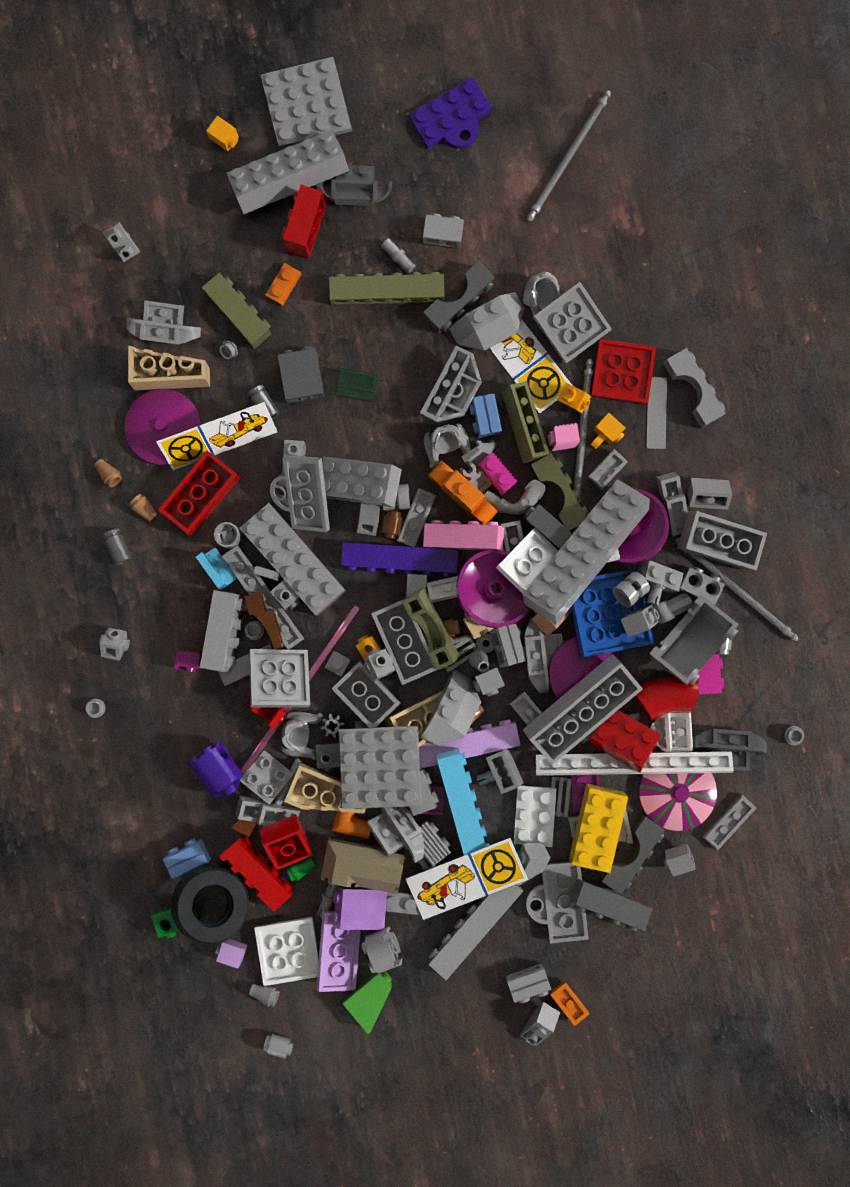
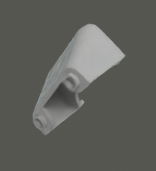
[650,595,739,685]

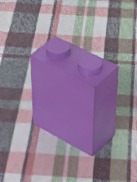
[332,886,387,930]

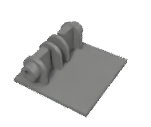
[240,750,294,805]

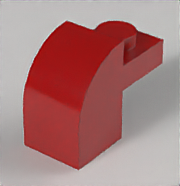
[246,698,286,729]

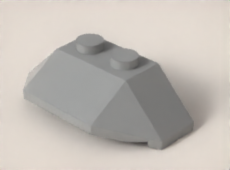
[449,292,524,351]
[420,346,482,422]
[421,669,481,746]

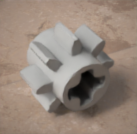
[321,714,345,738]

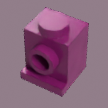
[174,650,204,672]

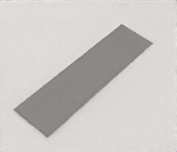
[647,377,667,449]

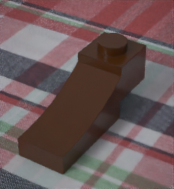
[243,592,284,649]

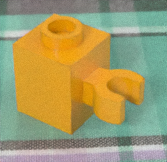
[557,383,591,413]
[591,413,626,449]

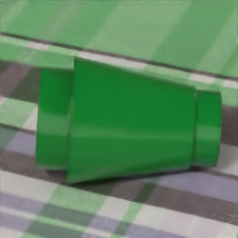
[285,857,316,882]

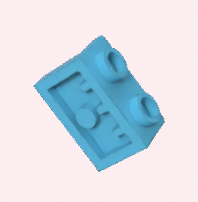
[196,548,237,589]

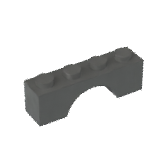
[423,261,495,333]
[599,814,665,895]

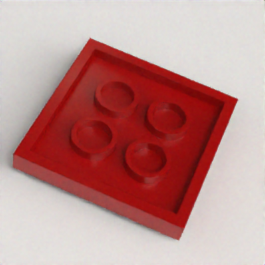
[591,339,656,405]

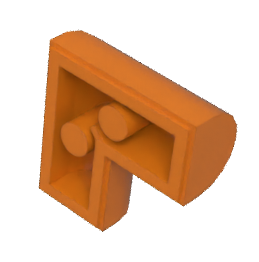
[331,811,371,840]

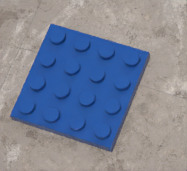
[571,569,654,658]

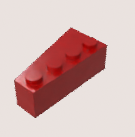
[219,835,293,912]

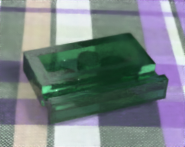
[336,368,379,403]

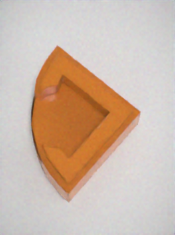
[232,820,257,837]

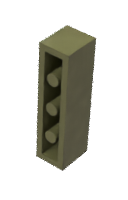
[202,273,272,349]
[501,381,549,464]

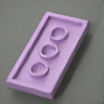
[316,911,360,992]

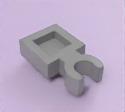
[460,461,492,492]

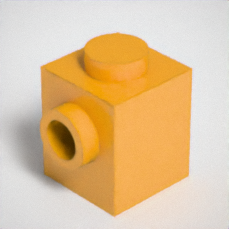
[206,116,239,152]
[356,635,381,661]

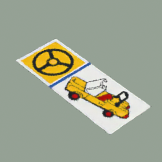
[490,319,573,414]
[156,402,277,470]
[406,838,528,920]

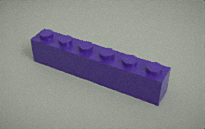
[341,542,458,577]

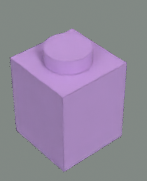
[215,939,247,968]

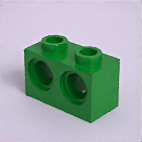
[151,903,199,939]

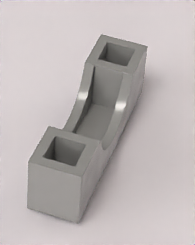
[663,348,726,429]

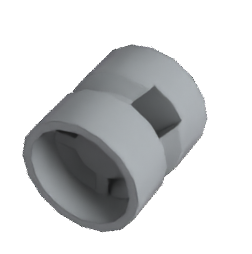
[383,484,410,511]
[214,522,243,549]
[613,572,650,608]

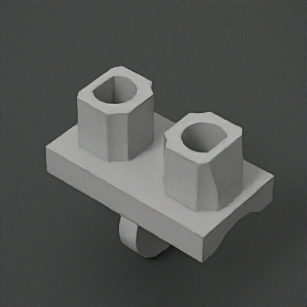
[103,222,140,262]

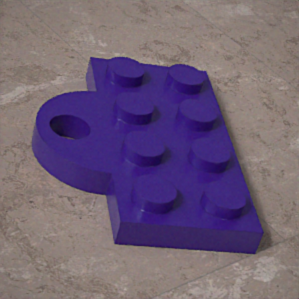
[409,77,492,149]

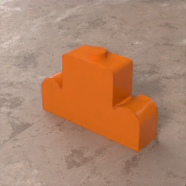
[428,461,498,525]

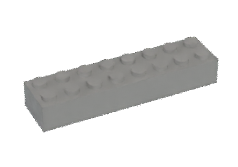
[523,479,650,625]

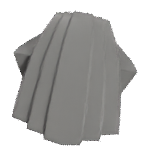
[523,272,561,316]

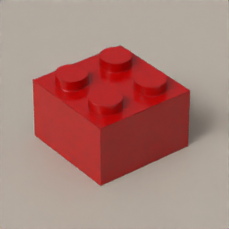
[260,814,313,870]

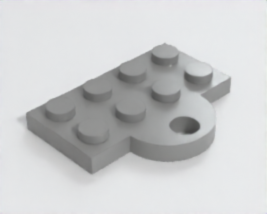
[270,455,330,532]
[526,861,589,944]

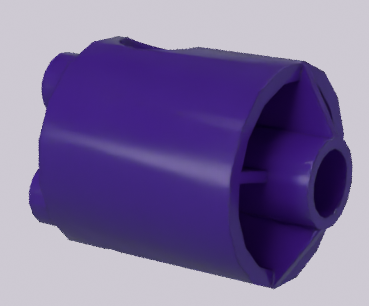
[187,741,243,798]

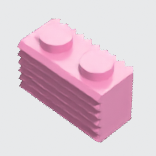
[547,423,580,451]

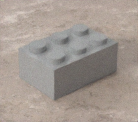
[332,661,401,728]

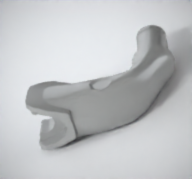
[484,479,545,515]

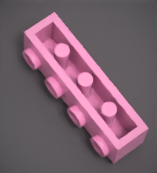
[423,520,504,551]

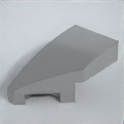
[462,440,497,469]

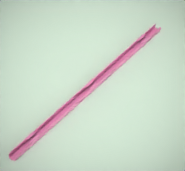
[241,606,359,774]

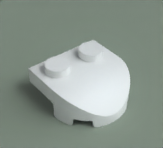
[651,712,693,752]

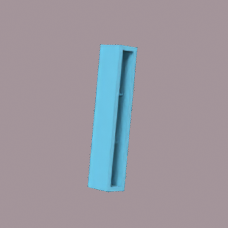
[436,748,490,856]

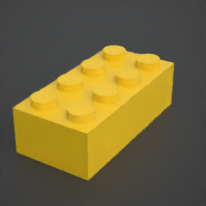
[569,783,628,873]

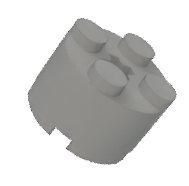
[362,927,402,973]

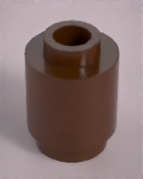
[381,510,402,539]

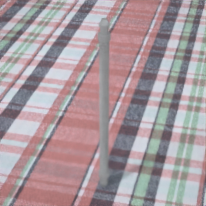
[527,90,611,222]
[573,359,593,502]
[675,538,798,641]

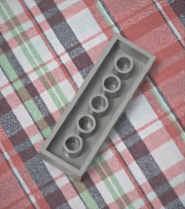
[227,130,349,214]
[240,503,346,616]
[523,654,643,765]

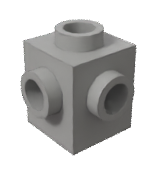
[99,628,130,661]
[364,648,395,681]

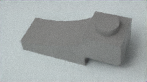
[656,472,688,536]
[235,796,300,826]

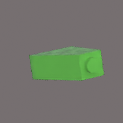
[343,971,392,1034]

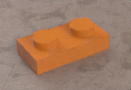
[265,263,301,306]
[550,981,590,1026]

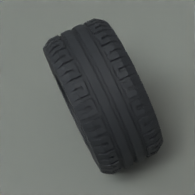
[170,866,249,945]

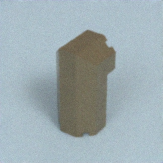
[321,838,405,894]

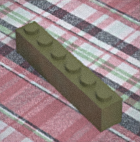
[329,272,444,305]

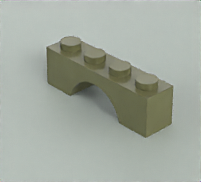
[531,453,589,532]
[402,588,459,670]

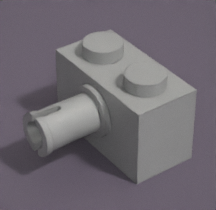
[637,561,684,606]
[477,748,524,794]

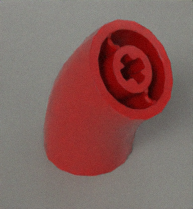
[633,675,699,721]

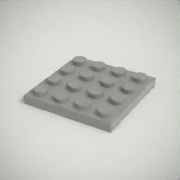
[261,57,352,150]
[339,726,422,809]

